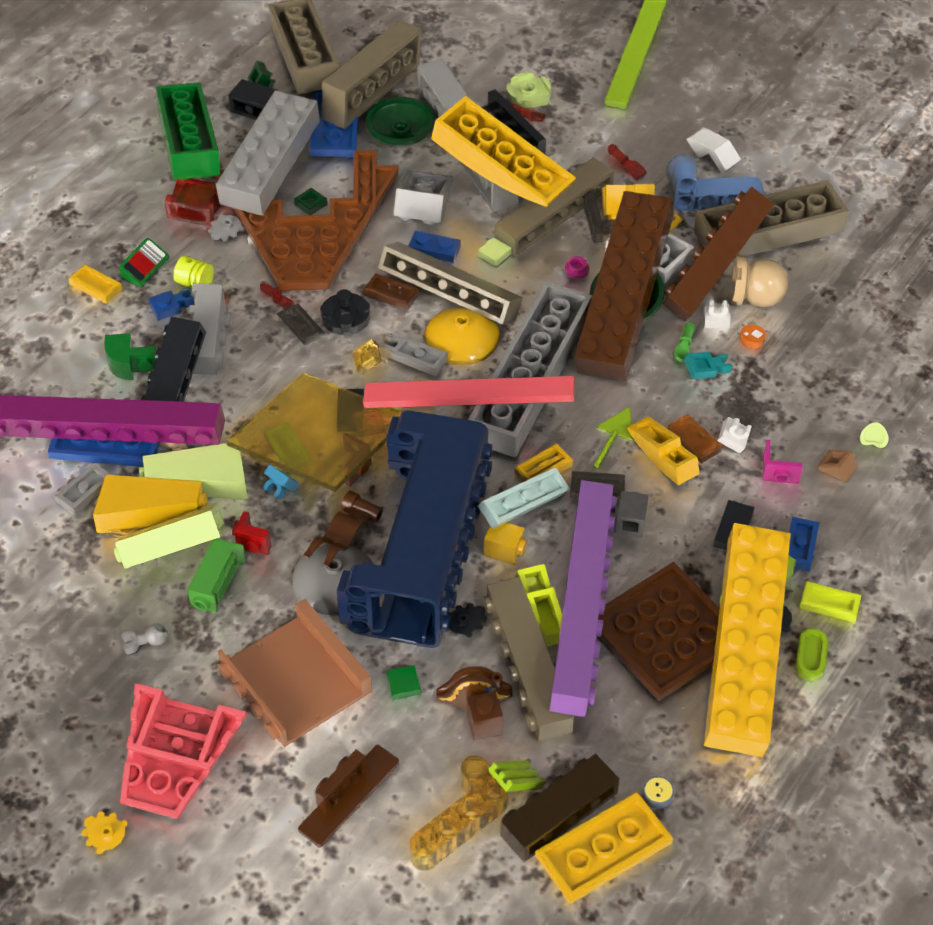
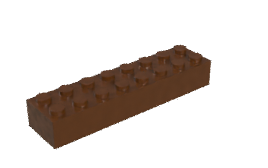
[574,191,674,381]

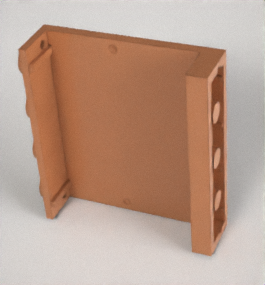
[217,599,372,747]

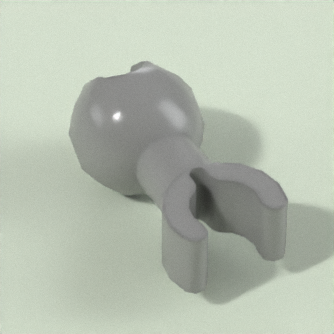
[121,623,168,654]

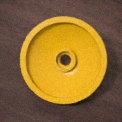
[425,307,500,365]

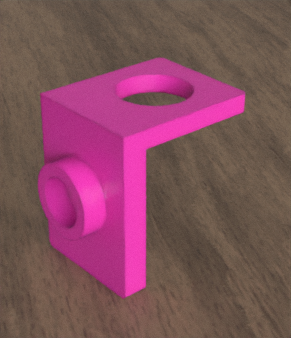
[763,440,803,484]

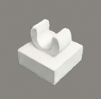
[704,300,730,329]
[717,417,751,453]

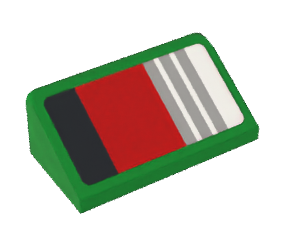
[119,238,170,287]

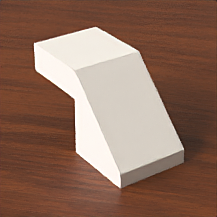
[687,128,741,173]

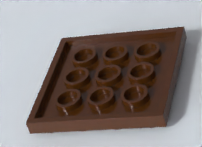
[598,561,720,701]

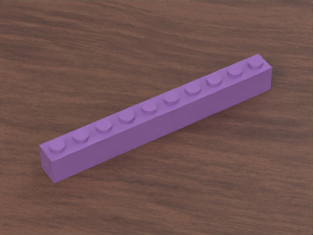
[549,480,617,717]

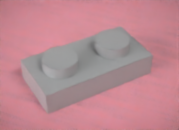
[55,463,111,515]

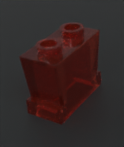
[164,178,222,227]

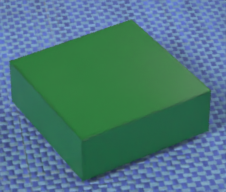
[386,665,421,700]

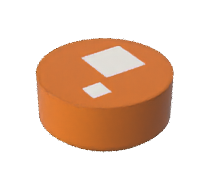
[739,324,766,349]

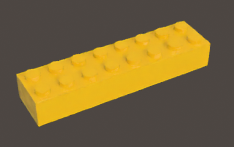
[703,523,791,757]

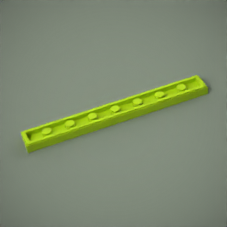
[605,0,667,109]

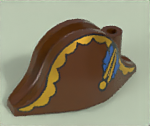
[436,666,513,710]

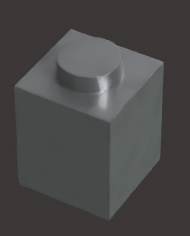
[616,491,649,537]

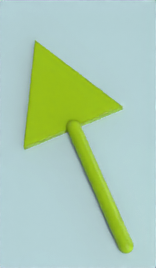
[594,406,633,469]

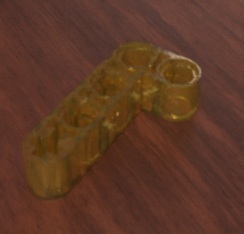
[409,755,508,871]

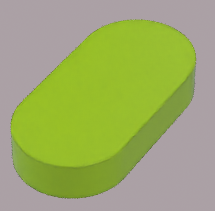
[795,628,829,682]

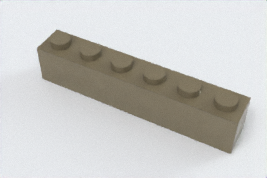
[494,157,614,257]
[378,242,523,325]
[483,576,574,742]

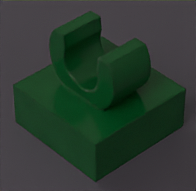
[248,61,276,88]

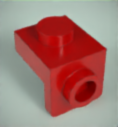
[232,511,272,555]

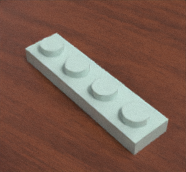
[478,467,570,529]

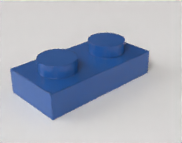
[408,231,461,263]
[789,517,820,572]

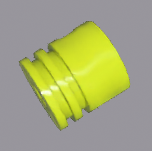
[173,255,214,288]

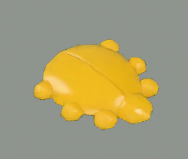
[81,811,128,854]

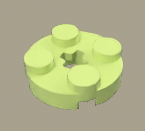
[507,72,551,111]

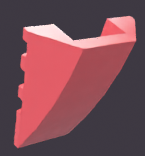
[120,683,247,819]

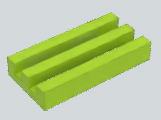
[488,760,547,792]

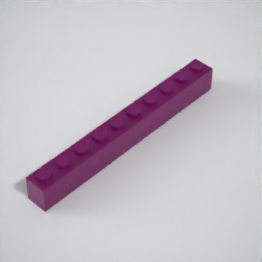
[0,395,225,445]

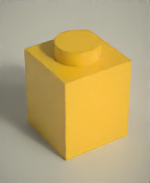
[484,522,528,565]

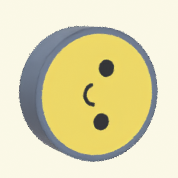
[643,776,674,809]

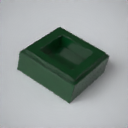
[294,187,328,215]

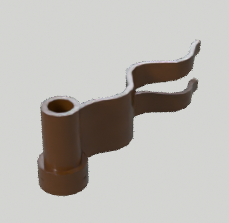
[303,490,383,568]

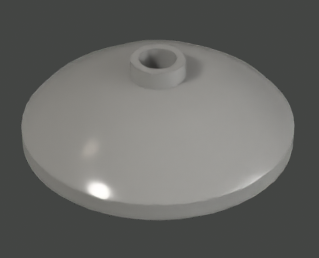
[293,544,373,615]

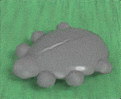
[208,214,244,242]

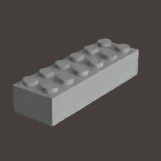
[216,90,320,216]

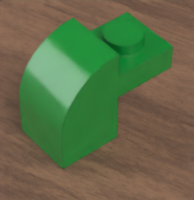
[104,333,157,380]

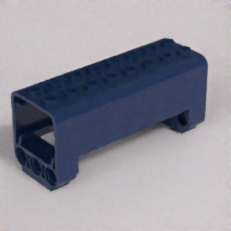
[337,410,493,648]

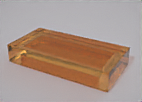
[668,414,722,464]

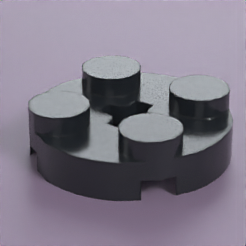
[320,289,370,335]

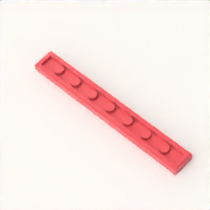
[363,376,575,408]

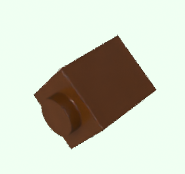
[467,691,503,741]

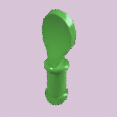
[673,322,695,362]

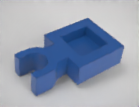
[148,288,194,321]

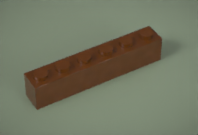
[662,186,775,321]

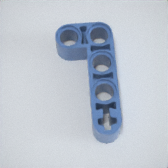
[671,161,765,211]

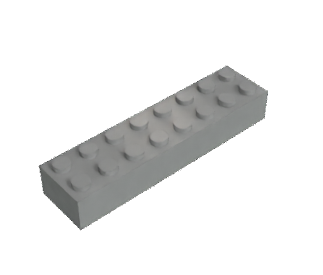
[417,59,518,212]
[468,282,592,458]

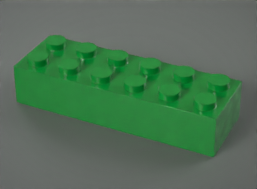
[155,82,220,180]

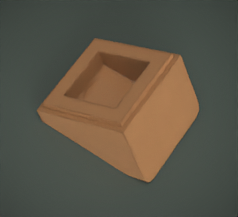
[817,450,858,482]

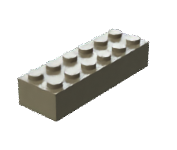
[268,0,339,94]
[321,20,422,129]
[694,180,849,259]

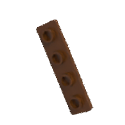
[298,745,399,848]

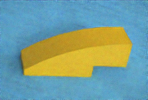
[627,416,699,485]

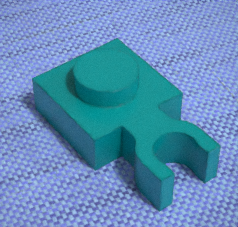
[684,352,733,380]

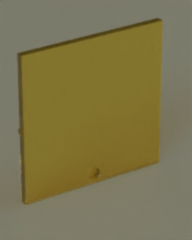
[226,372,402,492]

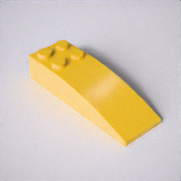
[431,96,576,207]

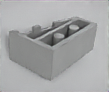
[189,283,231,375]

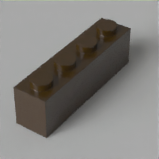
[501,753,620,862]

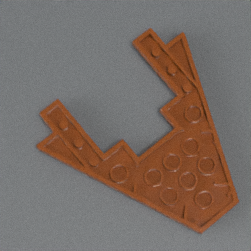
[216,150,399,291]

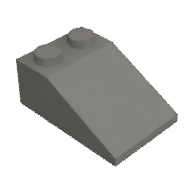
[394,170,453,225]

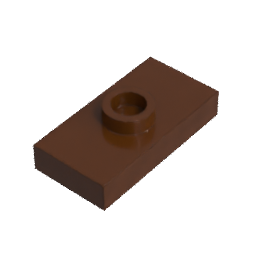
[364,273,419,311]

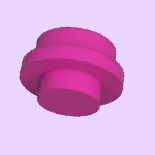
[565,256,589,279]

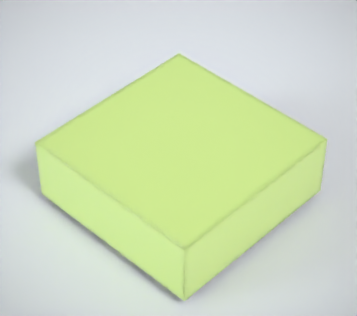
[478,237,512,267]

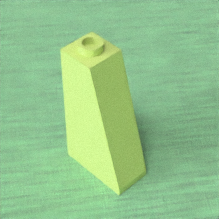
[139,441,248,500]
[114,503,226,568]

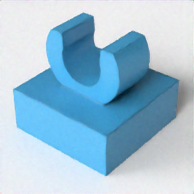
[263,464,300,500]

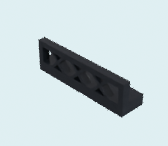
[481,89,546,154]

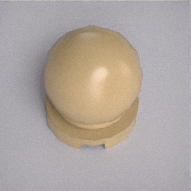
[730,256,789,308]

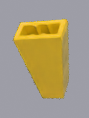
[93,474,208,533]

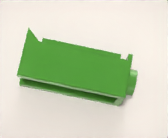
[187,538,246,613]

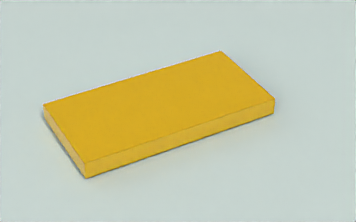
[535,792,673,905]

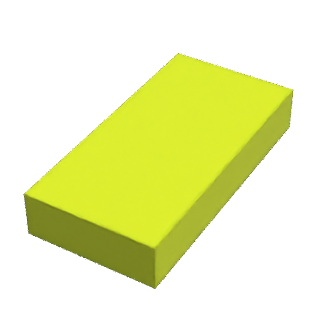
[799,581,862,623]

